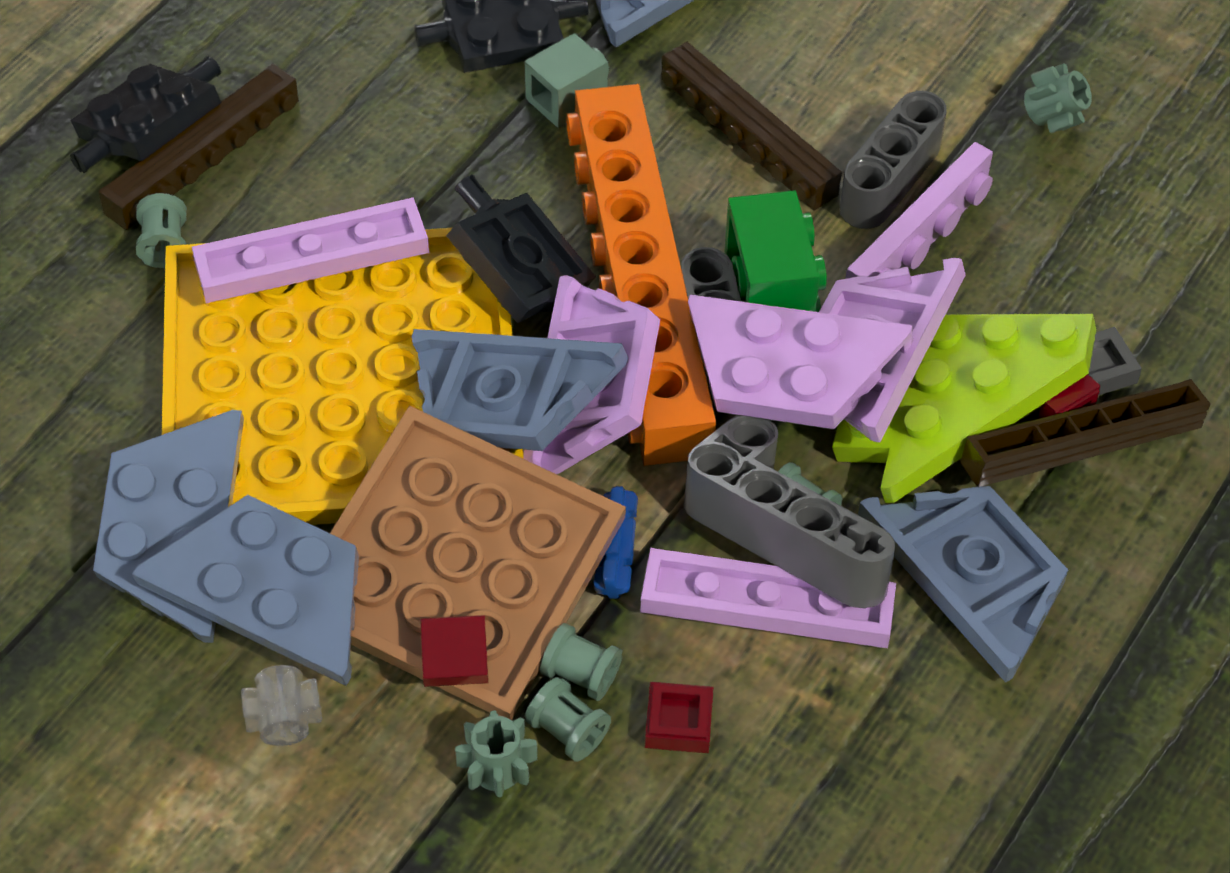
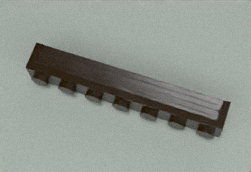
[661,41,842,211]
[99,63,299,230]
[961,379,1210,487]

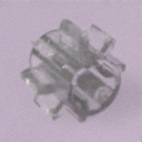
[241,665,322,746]

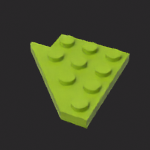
[832,314,1096,503]

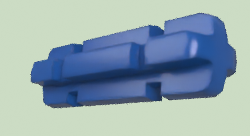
[594,486,638,599]

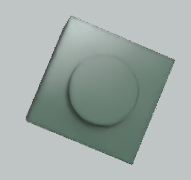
[525,33,609,128]

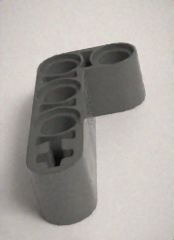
[684,415,895,608]

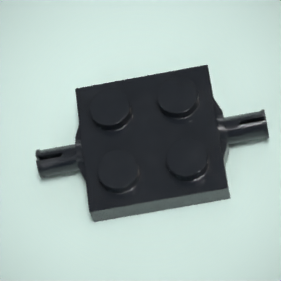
[414,0,589,73]
[70,56,221,173]
[447,174,596,323]

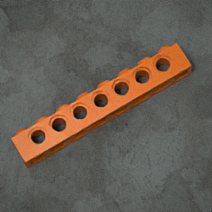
[566,84,716,466]

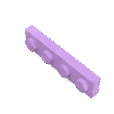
[846,142,993,279]
[192,197,429,303]
[640,548,896,648]

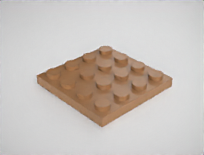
[330,406,626,720]

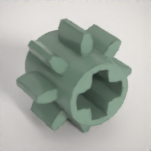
[1024,64,1092,133]
[455,710,537,797]

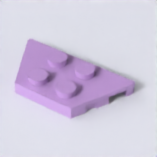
[819,258,966,443]
[523,275,660,474]
[688,295,913,429]

